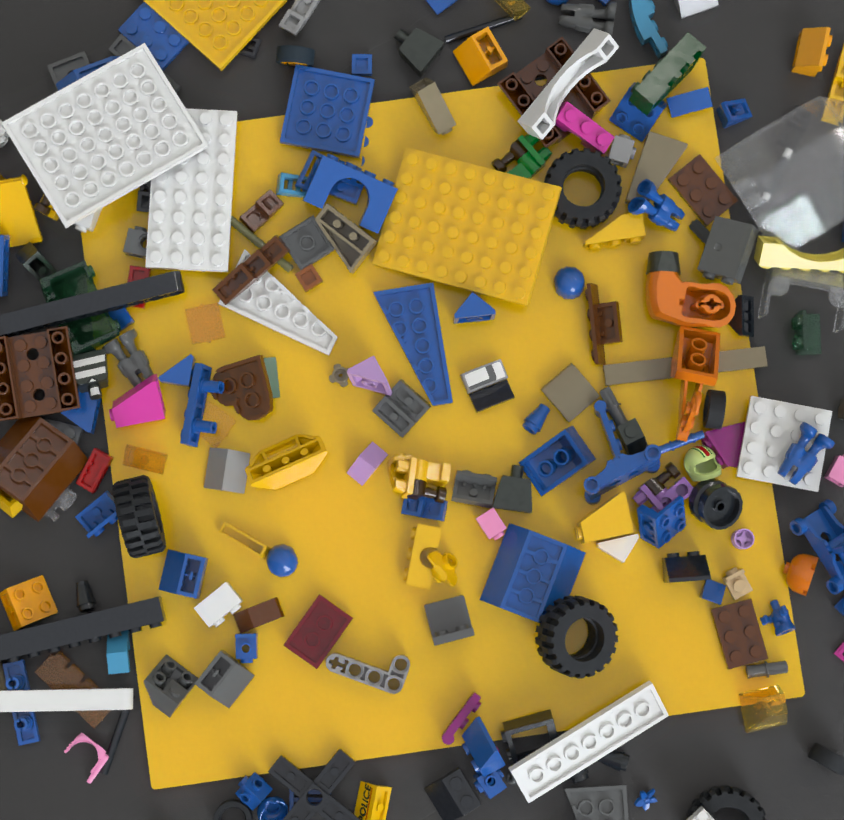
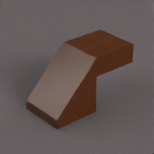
[233,597,284,634]

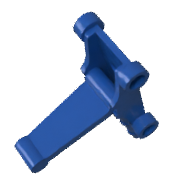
[584,400,705,505]
[790,499,844,595]

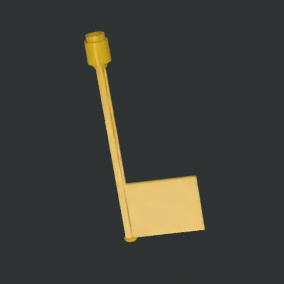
[0,174,43,247]

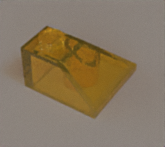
[738,685,788,733]

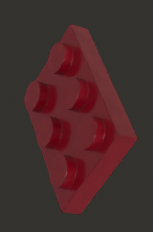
[284,594,353,669]

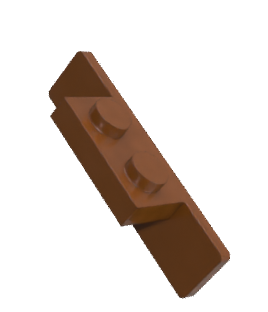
[585,283,623,365]

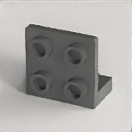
[424,595,475,646]

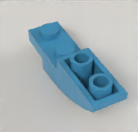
[629,0,668,59]

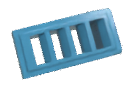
[276,172,307,198]

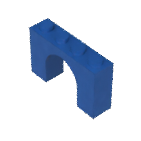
[303,153,398,234]

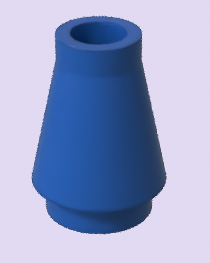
[522,404,550,435]

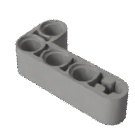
[326,653,410,694]

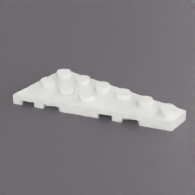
[218,249,338,356]

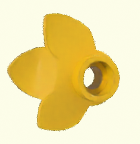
[427,551,458,587]

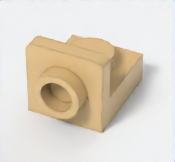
[722,567,753,600]

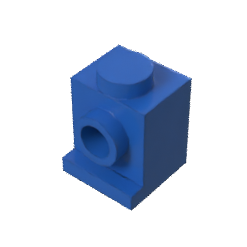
[235,633,258,663]

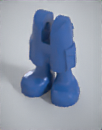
[628,179,685,231]
[778,422,835,485]

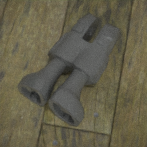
[558,2,617,37]
[102,329,154,387]

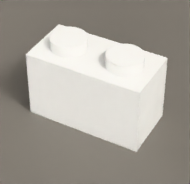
[194,582,243,628]

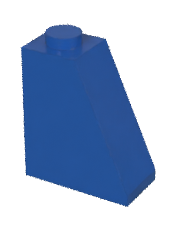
[60,389,102,434]

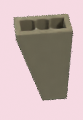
[625,131,688,204]

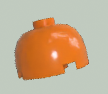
[783,554,819,596]

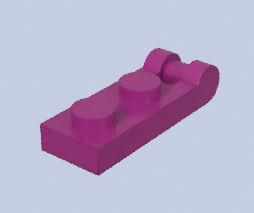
[442,692,482,745]

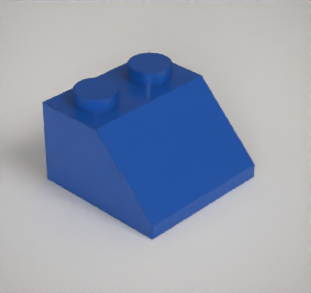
[462,716,505,777]

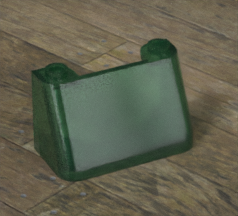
[39,260,121,356]

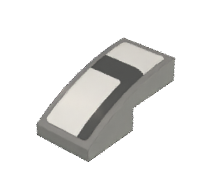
[460,359,508,394]

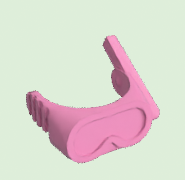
[64,732,109,784]

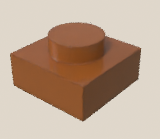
[295,264,323,292]

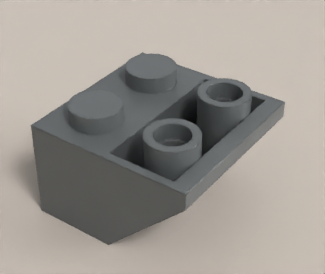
[194,650,255,708]

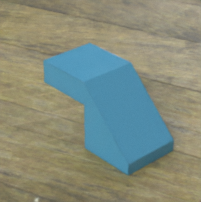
[106,630,131,674]

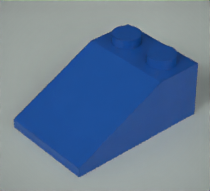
[519,426,596,497]

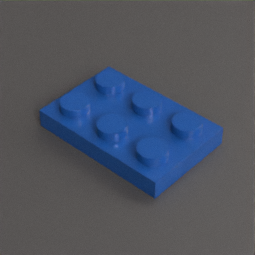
[118,2,189,71]

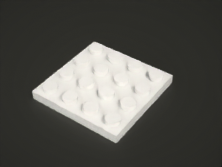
[736,396,832,492]

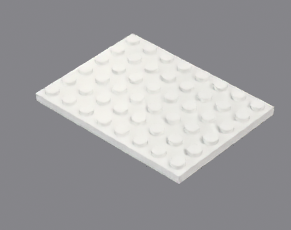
[2,43,209,228]

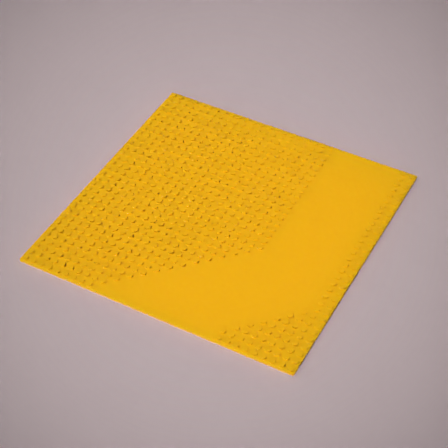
[81,58,805,789]

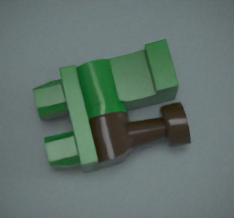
[491,134,552,179]

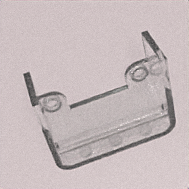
[758,267,844,333]

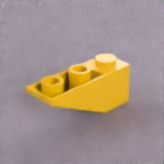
[583,213,646,250]

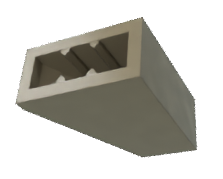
[409,77,456,135]

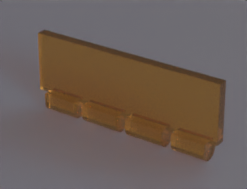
[35,651,111,728]

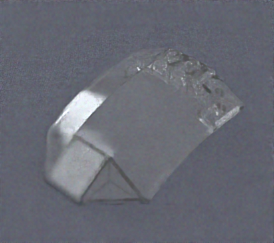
[715,96,844,250]

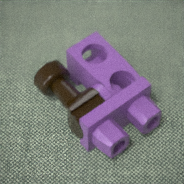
[632,462,693,513]

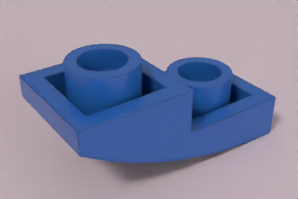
[667,87,713,118]

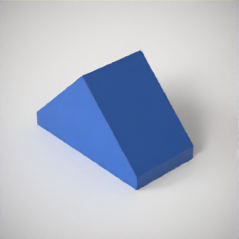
[716,98,753,128]
[158,354,196,387]

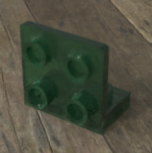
[791,310,822,355]

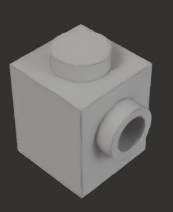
[608,134,636,168]

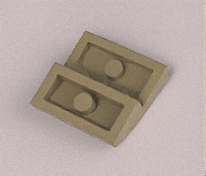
[540,363,600,422]

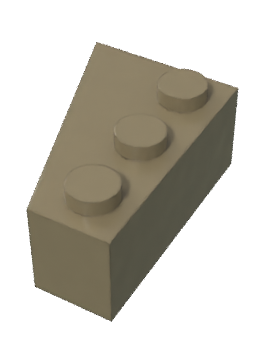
[315,203,378,274]

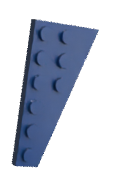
[373,282,453,406]

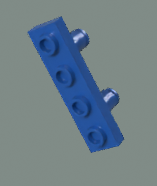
[180,363,225,447]
[2,660,41,746]

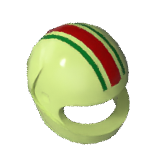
[684,445,722,481]

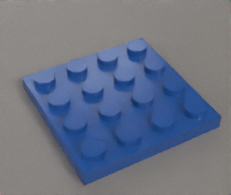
[280,64,375,158]

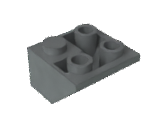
[143,654,198,718]

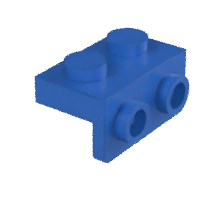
[75,491,118,538]

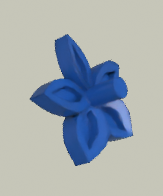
[634,788,658,811]

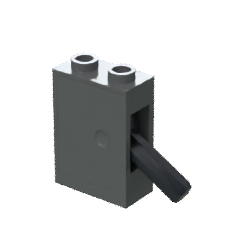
[689,216,758,285]

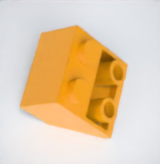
[453,27,508,87]
[791,27,832,77]

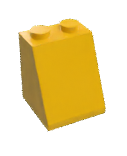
[575,492,634,544]

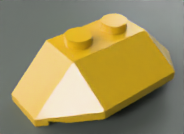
[245,434,327,490]

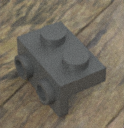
[451,470,497,508]

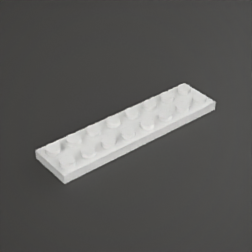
[508,680,669,803]

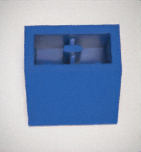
[159,549,208,599]

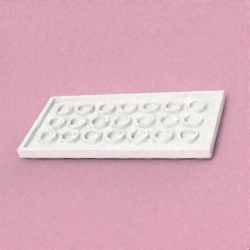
[145,108,238,272]

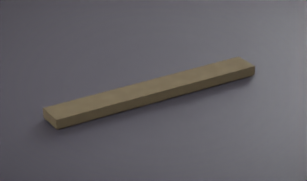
[603,346,768,386]

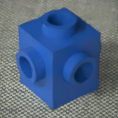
[473,769,507,799]
[235,772,273,811]

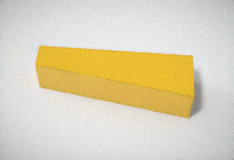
[218,521,271,559]

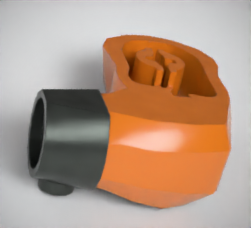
[645,251,736,328]

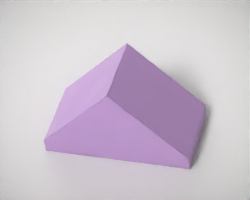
[347,441,388,486]

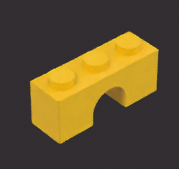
[403,524,442,589]

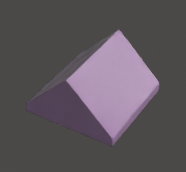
[347,356,392,396]

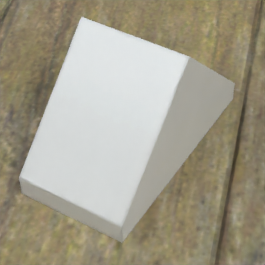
[596,534,639,563]

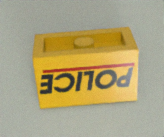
[354,781,392,820]

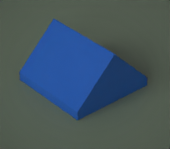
[453,292,496,324]

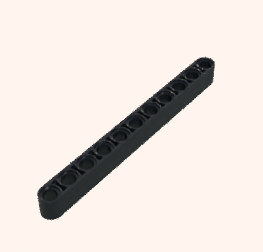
[0,271,185,337]

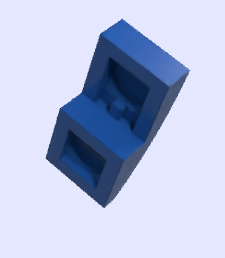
[401,496,448,521]

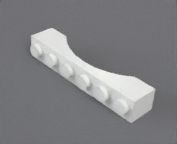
[517,28,619,140]

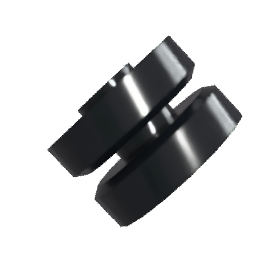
[689,478,743,530]

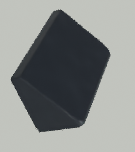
[469,379,515,413]

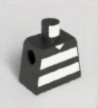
[73,349,108,400]

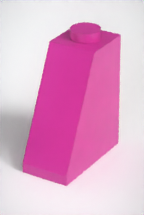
[109,374,166,428]

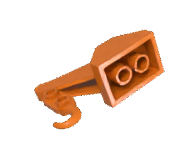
[670,325,721,442]

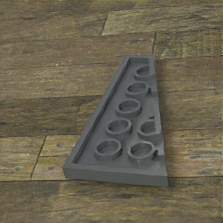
[564,784,629,820]

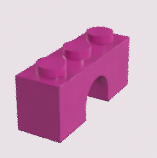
[555,101,615,154]

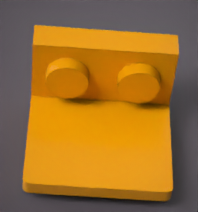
[0,575,58,631]

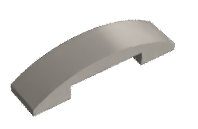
[278,0,320,36]

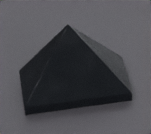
[728,295,754,337]

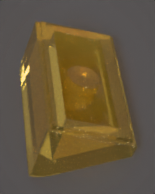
[495,0,531,21]
[123,444,168,474]

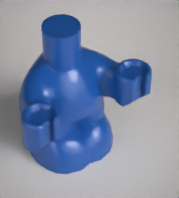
[760,600,795,636]

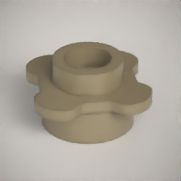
[329,364,349,387]

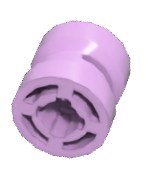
[731,529,755,549]

